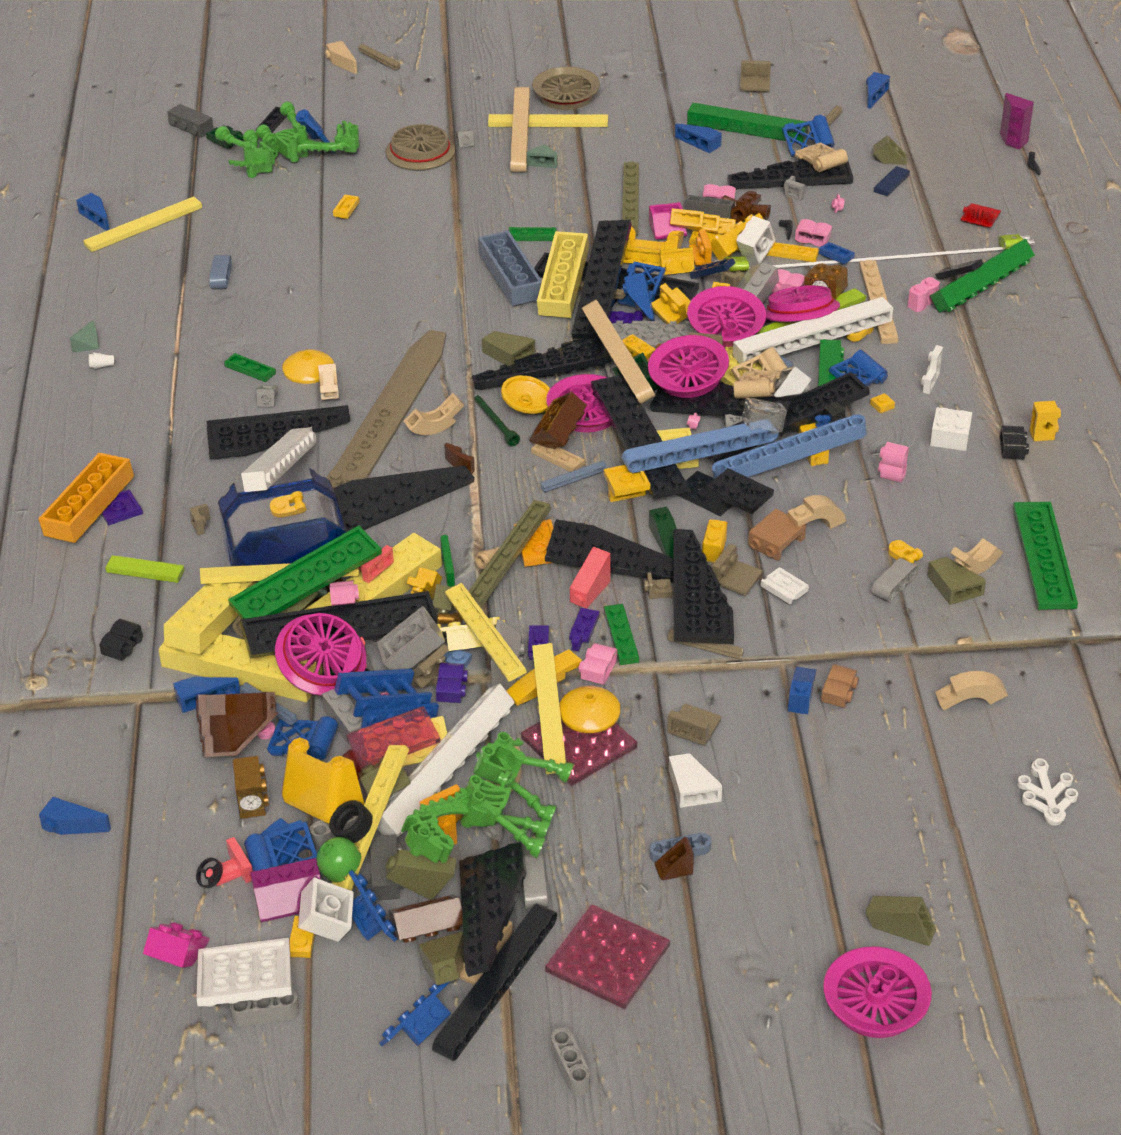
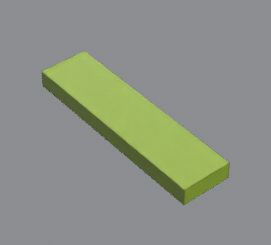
[105,555,185,583]

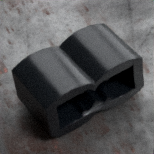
[999,425,1029,459]
[99,619,143,661]

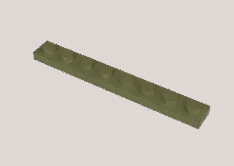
[622,161,639,237]
[468,500,551,608]

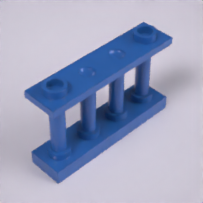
[334,668,432,717]

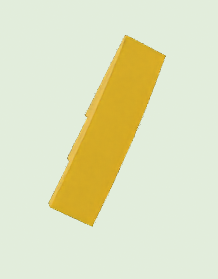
[670,208,736,235]
[506,649,582,706]

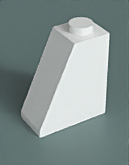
[669,753,722,808]

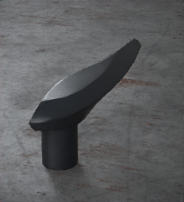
[1028,152,1040,175]
[779,220,793,240]

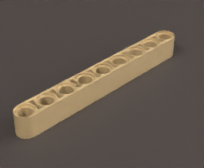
[511,87,530,172]
[582,299,656,404]

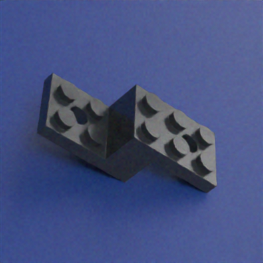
[677,468,774,517]

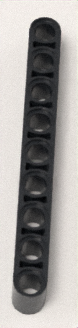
[432,903,558,1061]

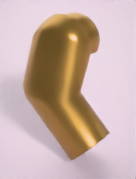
[437,612,462,624]

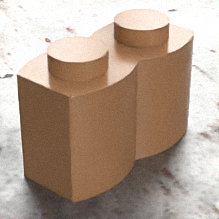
[821,664,859,708]

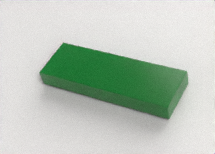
[509,227,557,241]
[224,353,276,382]
[440,535,455,587]

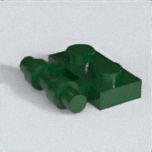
[206,125,244,148]

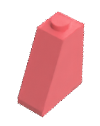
[570,547,610,609]

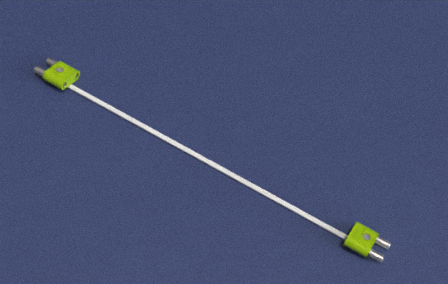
[715,234,1035,272]

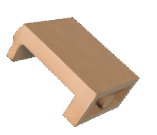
[748,509,806,561]

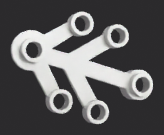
[1017,758,1078,826]

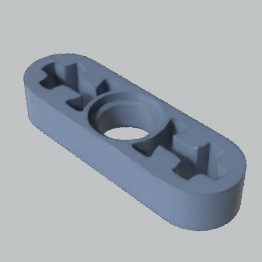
[650,833,711,862]

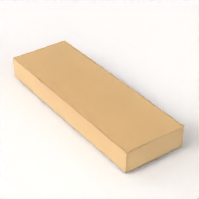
[531,444,585,472]

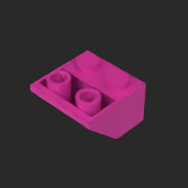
[649,202,687,240]
[143,922,210,968]

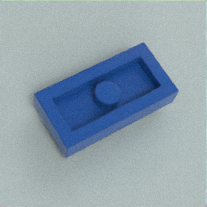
[818,242,855,264]

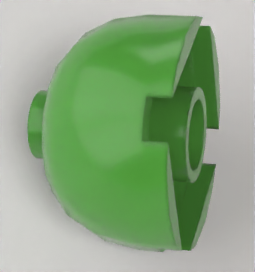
[316,837,361,883]

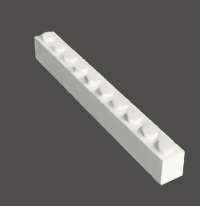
[733,297,893,364]
[241,427,316,492]
[377,684,515,837]

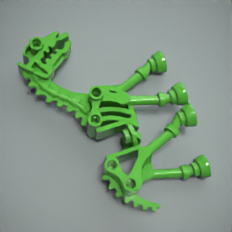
[215,101,360,178]
[401,732,574,863]

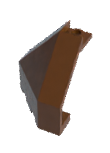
[196,692,279,757]

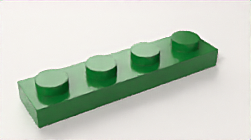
[604,604,639,665]

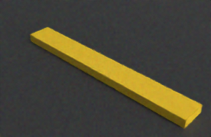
[689,231,819,262]

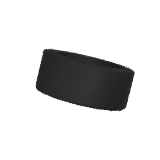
[329,800,372,843]

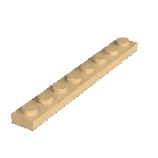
[859,260,898,344]

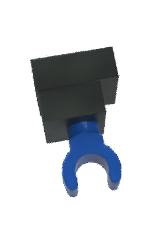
[814,401,846,427]

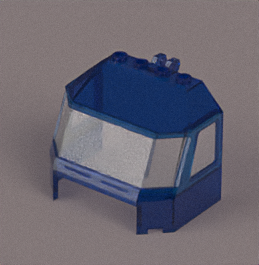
[218,468,346,583]

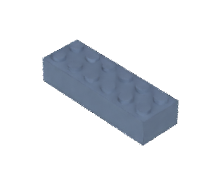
[478,230,542,306]

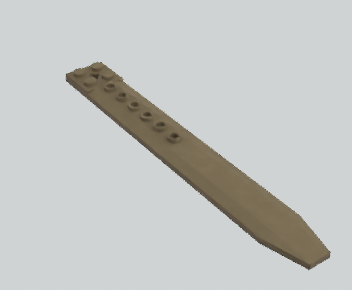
[317,330,446,498]

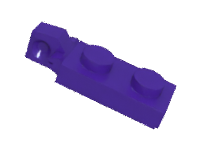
[569,608,600,652]
[528,625,549,668]

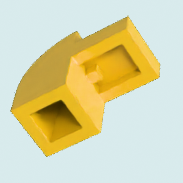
[407,567,442,600]

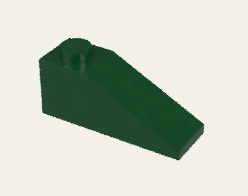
[649,506,677,558]

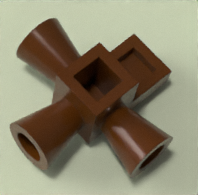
[722,191,771,222]

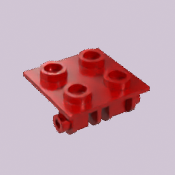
[961,203,1001,228]

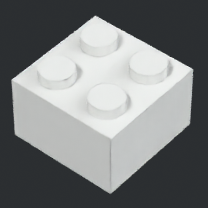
[737,216,776,264]
[930,407,973,451]
[298,878,354,942]

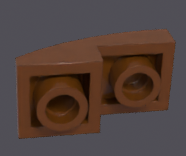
[444,443,475,474]

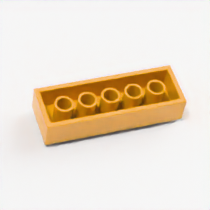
[38,453,134,543]

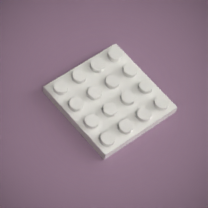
[197,938,292,1007]

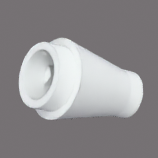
[88,352,114,369]

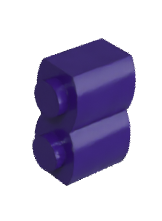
[436,663,468,703]

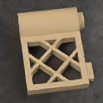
[795,142,848,172]
[731,347,788,381]
[734,369,782,399]

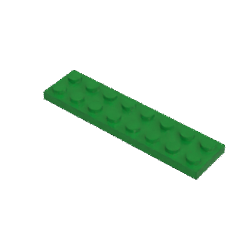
[1013,502,1078,610]
[228,525,382,619]

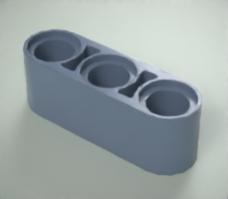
[209,255,232,289]

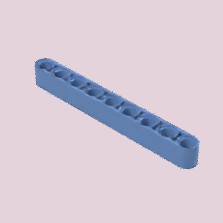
[712,414,867,479]
[621,419,779,473]

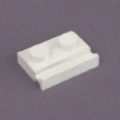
[761,567,809,604]

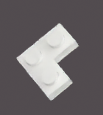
[921,345,943,394]

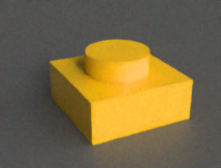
[870,393,895,413]

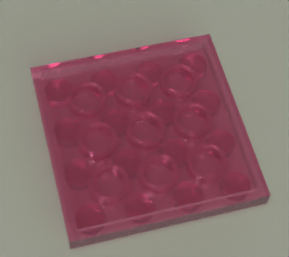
[521,720,637,786]
[545,904,670,1009]

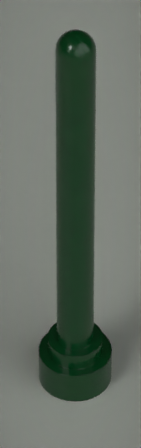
[474,395,520,447]

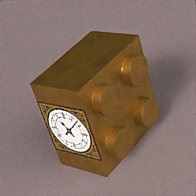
[804,263,848,299]
[233,756,269,819]

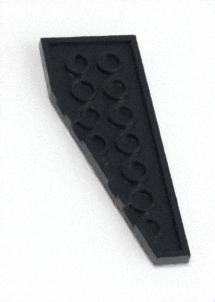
[727,158,853,189]
[471,338,611,390]
[650,380,792,418]
[207,405,350,459]
[320,465,475,533]
[545,519,673,583]
[673,529,734,644]
[459,842,527,977]

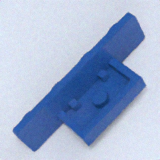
[361,702,439,731]
[348,870,398,942]
[379,982,451,1047]

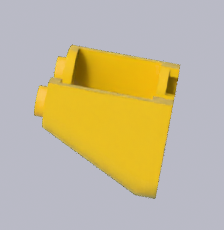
[623,226,684,267]
[282,737,364,823]

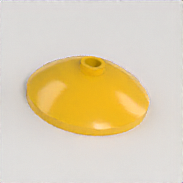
[282,349,334,384]
[501,376,550,414]
[559,686,620,733]

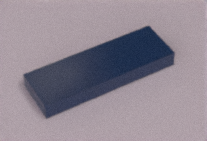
[874,166,910,196]
[689,258,736,279]

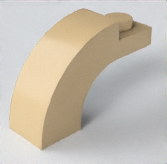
[318,364,339,400]
[404,393,464,435]
[787,495,846,529]
[950,538,1004,575]
[935,671,1008,710]

